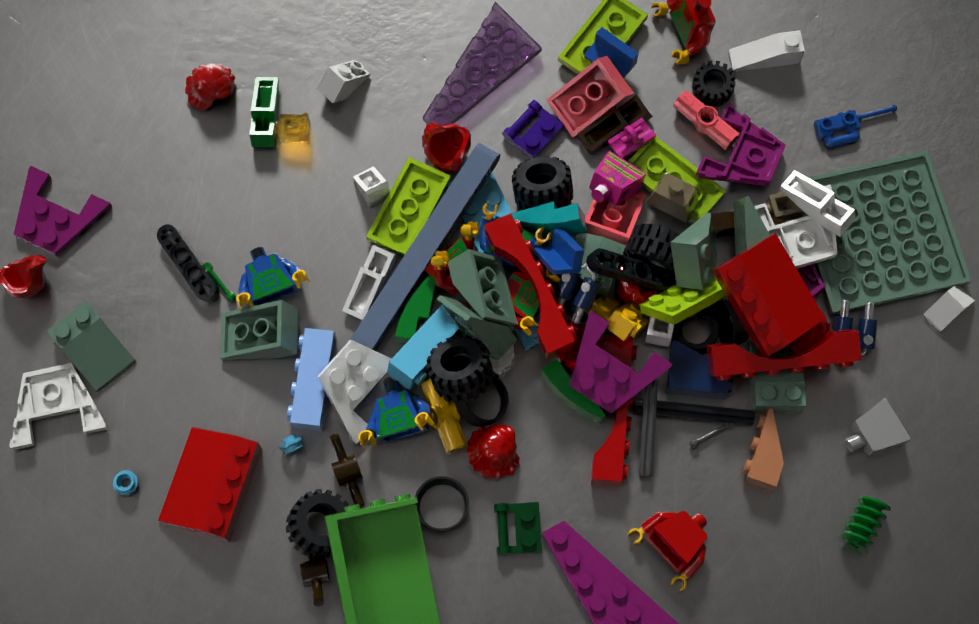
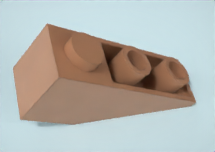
[742,408,784,491]

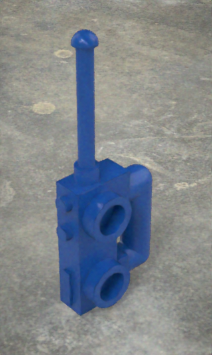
[814,105,897,148]

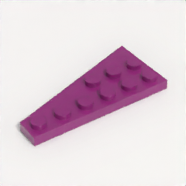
[542,521,679,624]

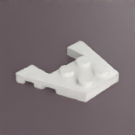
[754,185,837,269]
[317,340,406,444]
[9,363,108,450]

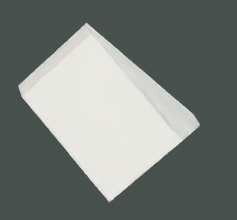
[353,166,389,208]
[923,286,975,332]

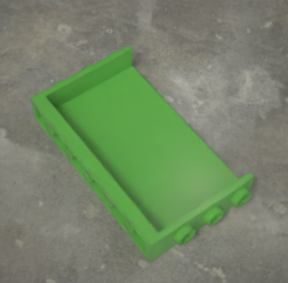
[324,493,440,624]

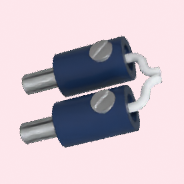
[555,263,602,324]
[834,300,878,355]

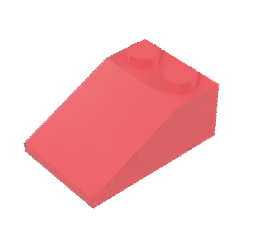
[546,56,634,138]
[584,192,647,255]

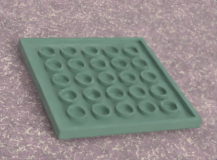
[800,151,972,315]

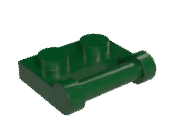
[494,502,542,556]

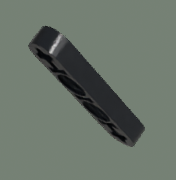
[157,224,220,302]
[586,248,673,292]

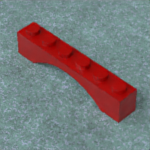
[484,213,577,360]
[706,329,862,380]
[591,335,637,487]

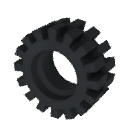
[692,61,736,106]

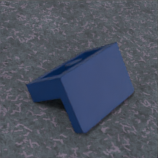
[584,27,639,78]
[534,228,584,275]

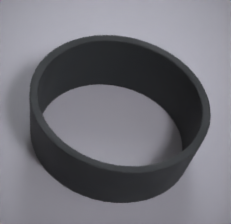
[711,297,749,345]
[455,376,509,427]
[415,476,469,531]

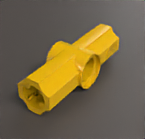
[420,379,467,453]

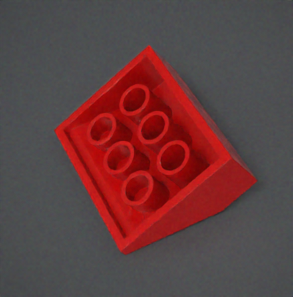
[711,233,826,356]
[158,427,262,542]

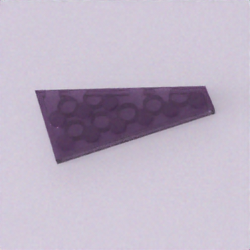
[423,2,542,125]

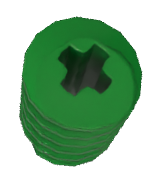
[840,496,891,554]

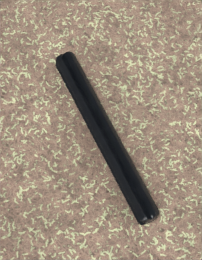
[632,398,755,425]

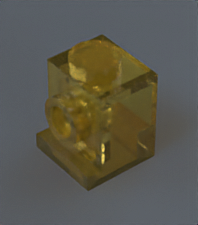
[274,113,310,144]

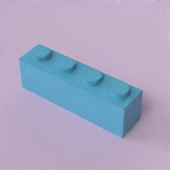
[387,296,464,390]

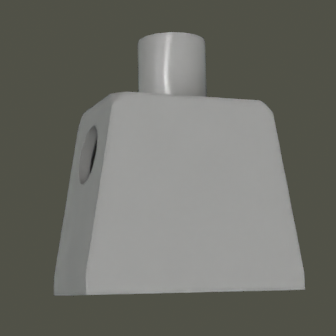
[845,398,911,456]

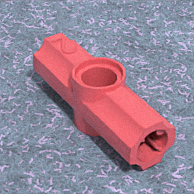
[673,90,740,150]

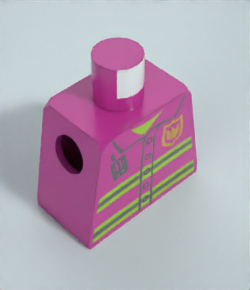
[589,151,646,205]

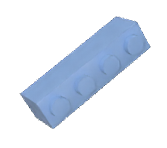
[287,328,336,431]

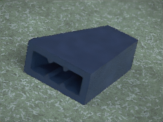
[666,340,733,400]

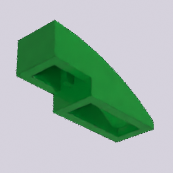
[249,77,279,147]
[395,275,437,344]
[541,360,606,424]

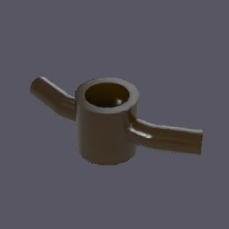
[330,434,365,507]
[300,554,330,607]

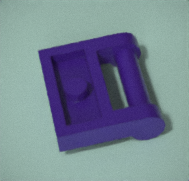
[502,100,564,159]

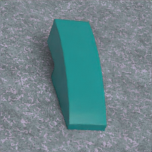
[511,202,587,236]

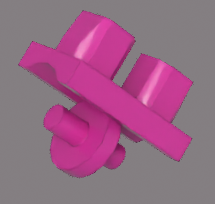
[608,118,656,159]

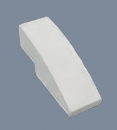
[780,171,855,237]
[342,245,398,320]

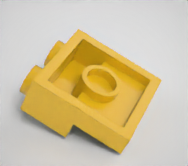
[585,296,649,341]

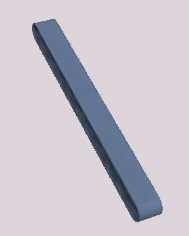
[348,143,501,351]

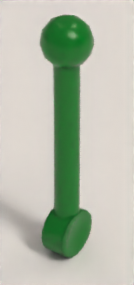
[203,262,236,302]

